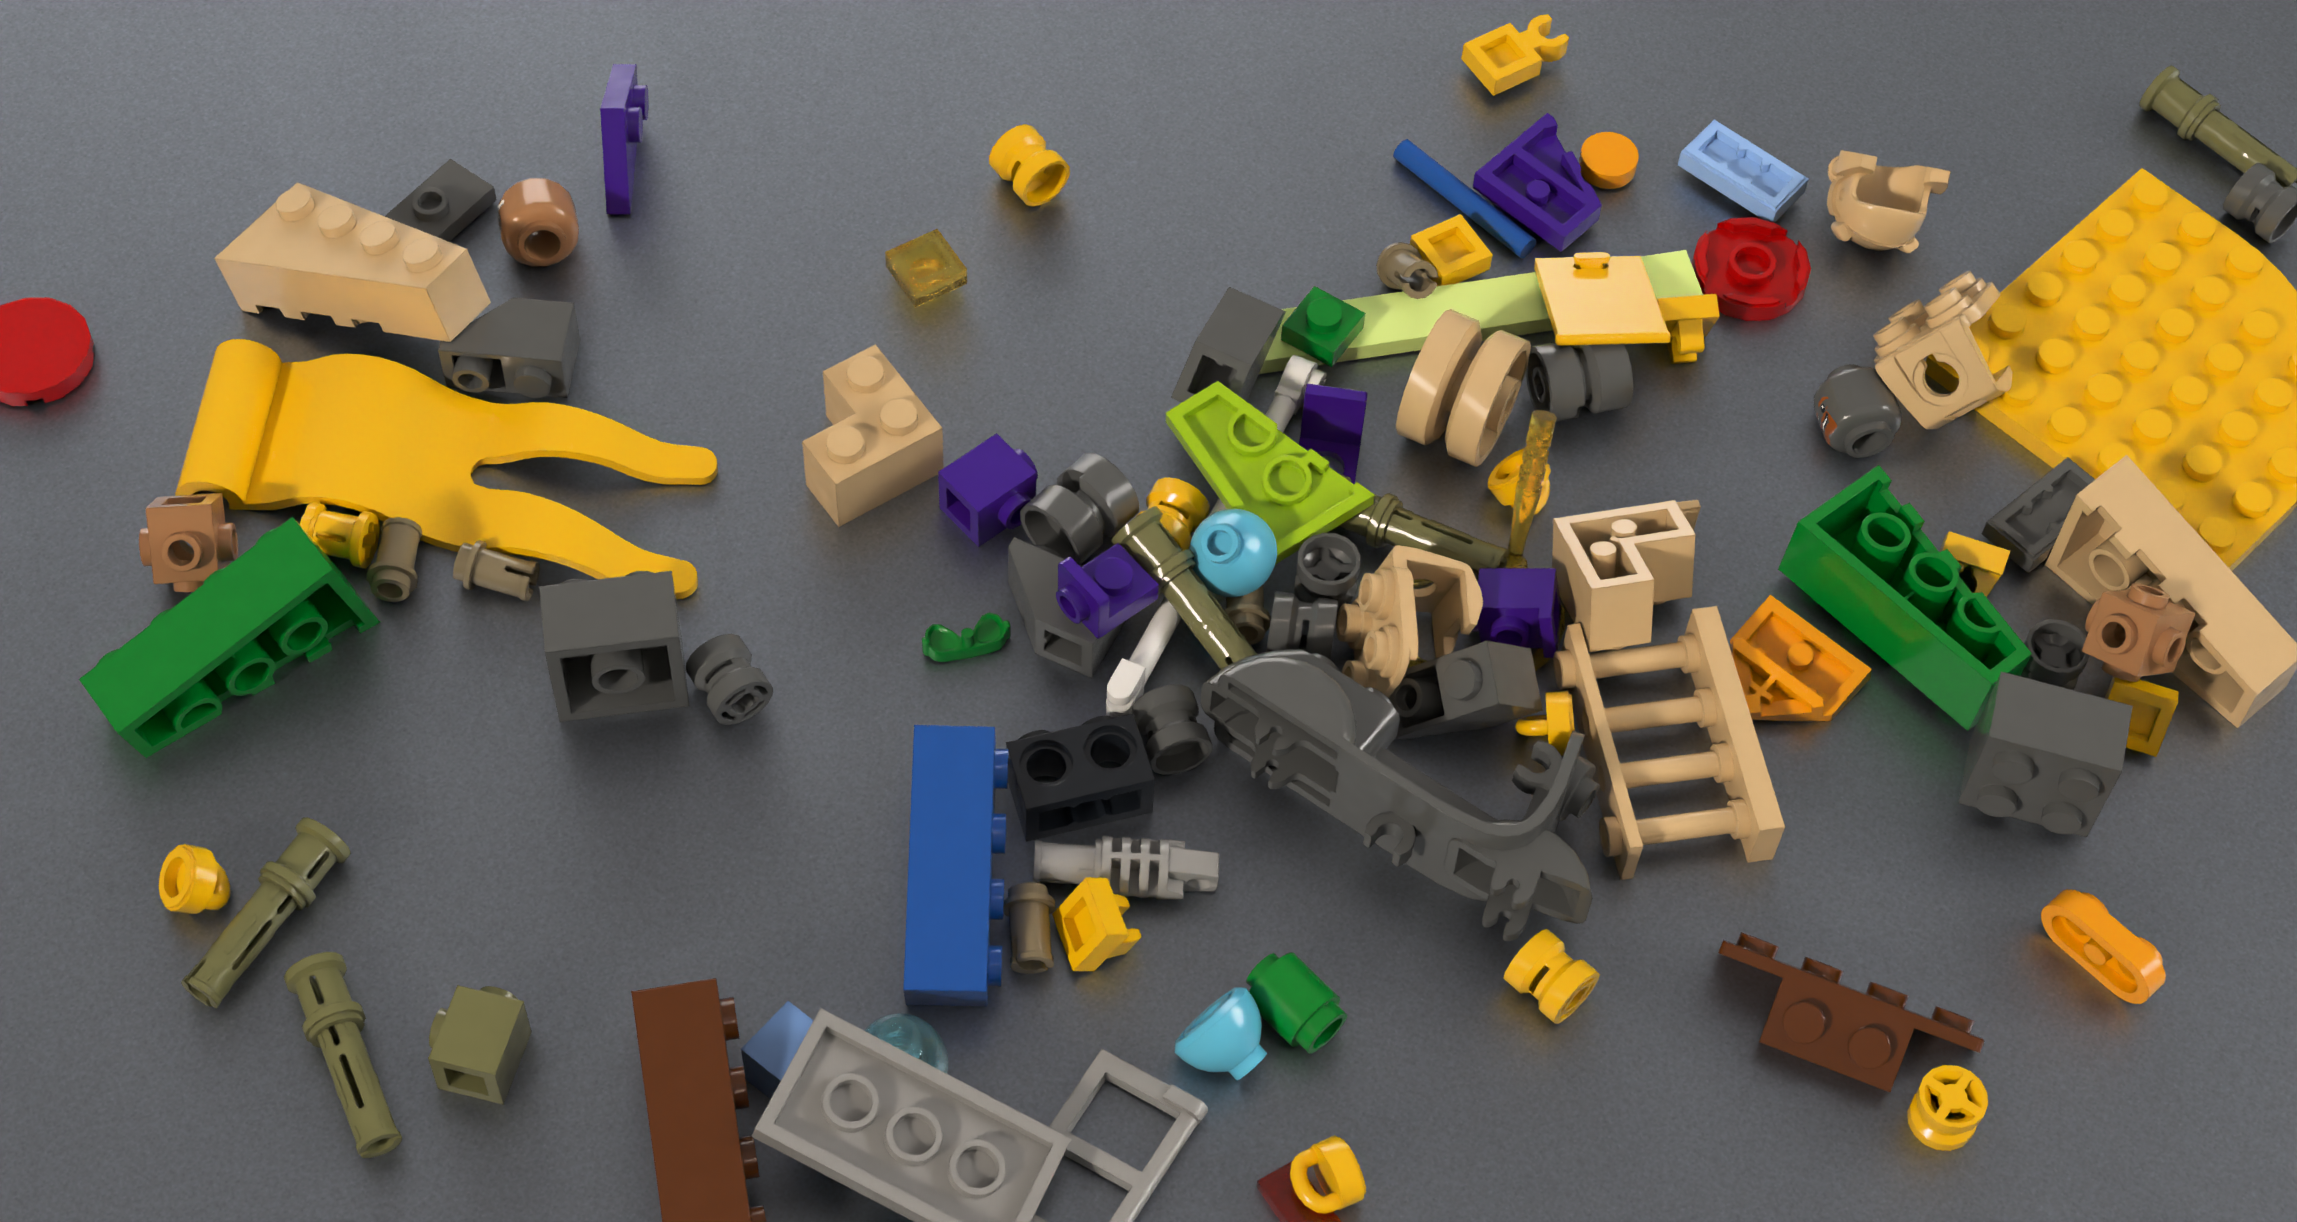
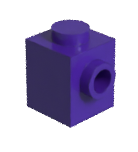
[938,433,1038,547]

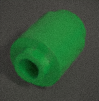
[1246,952,1347,1054]

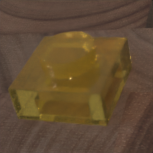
[885,229,967,307]

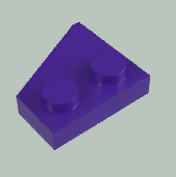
[600,64,649,215]
[1472,113,1602,252]

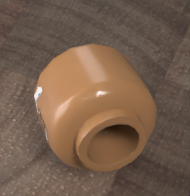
[498,178,579,267]

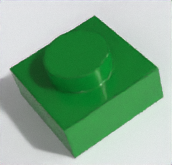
[1281,286,1366,367]

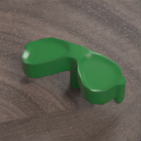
[922,612,1011,662]

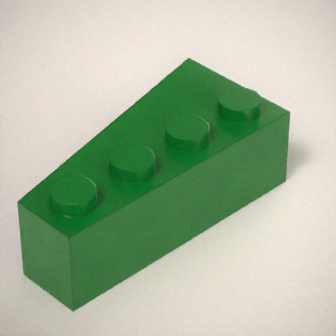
[1778,465,2032,731]
[79,517,380,758]

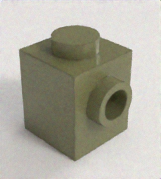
[428,985,532,1105]

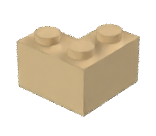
[802,344,944,527]
[1552,500,1696,652]

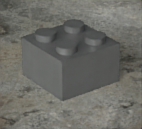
[539,571,689,722]
[1958,672,2133,837]

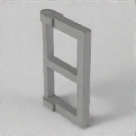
[1031,1049,1208,1222]

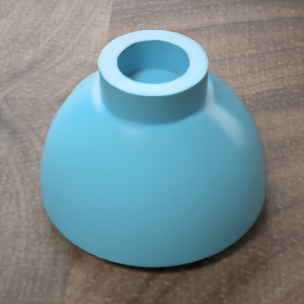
[1189,509,1277,597]
[1175,987,1267,1081]

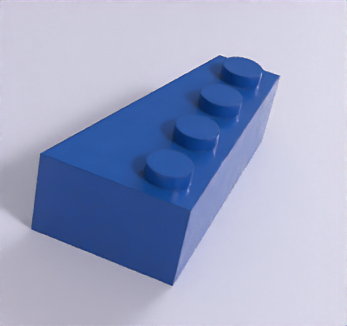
[903,725,1009,1007]

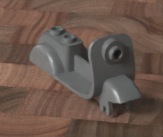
[1200,649,1600,941]

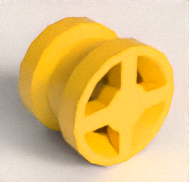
[1907,1065,1988,1151]

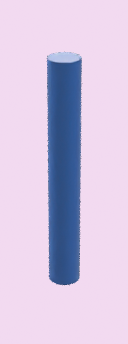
[1393,139,1536,258]

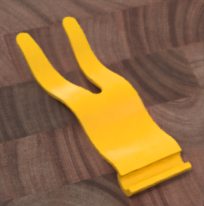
[175,339,718,599]

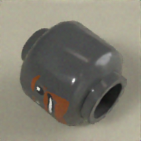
[1813,364,1902,458]

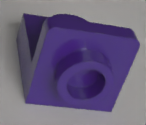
[1056,543,1159,639]

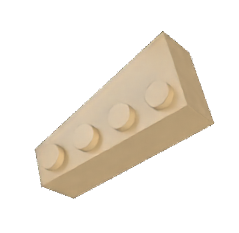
[214,182,491,342]
[2045,455,2297,728]

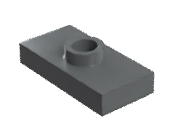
[385,159,497,242]
[1982,457,2095,573]

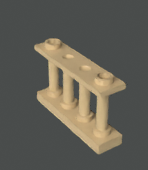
[1553,606,1785,880]

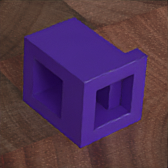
[1471,568,1561,658]

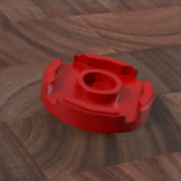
[1691,217,1811,321]
[0,297,95,406]

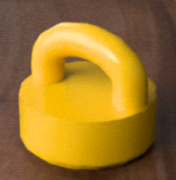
[1487,448,1551,517]
[1515,691,1575,756]
[158,844,231,914]
[1290,1135,1366,1214]

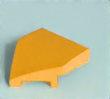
[1730,595,1872,721]

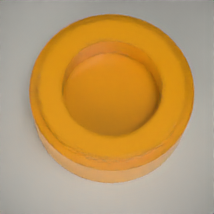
[1579,132,1639,189]

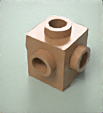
[139,493,238,592]
[2082,583,2195,682]

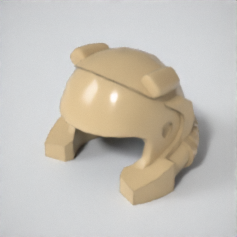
[1827,150,1951,253]

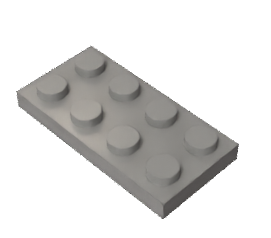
[752,1008,1071,1222]

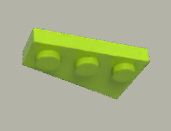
[1165,381,1375,565]

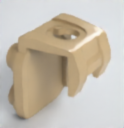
[1873,271,2013,429]
[1336,545,1483,698]

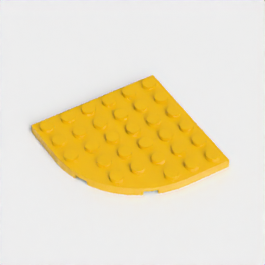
[1925,168,2297,571]

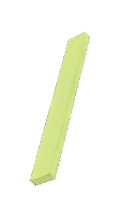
[1259,250,1703,374]

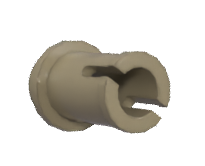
[1376,242,1438,299]
[366,517,422,602]
[453,540,540,602]
[1224,584,1271,645]
[1004,882,1055,974]

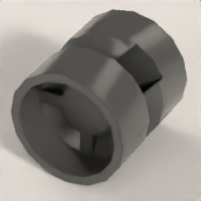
[1526,342,1633,424]
[1020,453,1139,565]

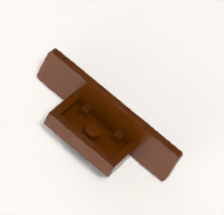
[1718,932,1985,1092]

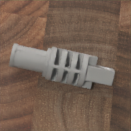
[1033,836,1219,899]

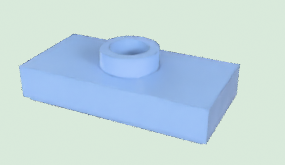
[1678,119,1809,223]

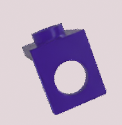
[1299,384,1368,484]

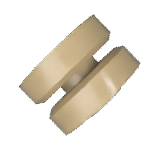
[1396,309,1531,467]

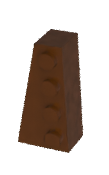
[631,978,766,1222]

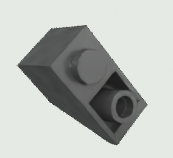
[1171,287,1286,402]
[438,297,580,398]
[1008,537,1126,678]
[1389,641,1543,740]

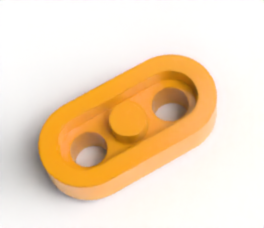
[2041,889,2166,1004]

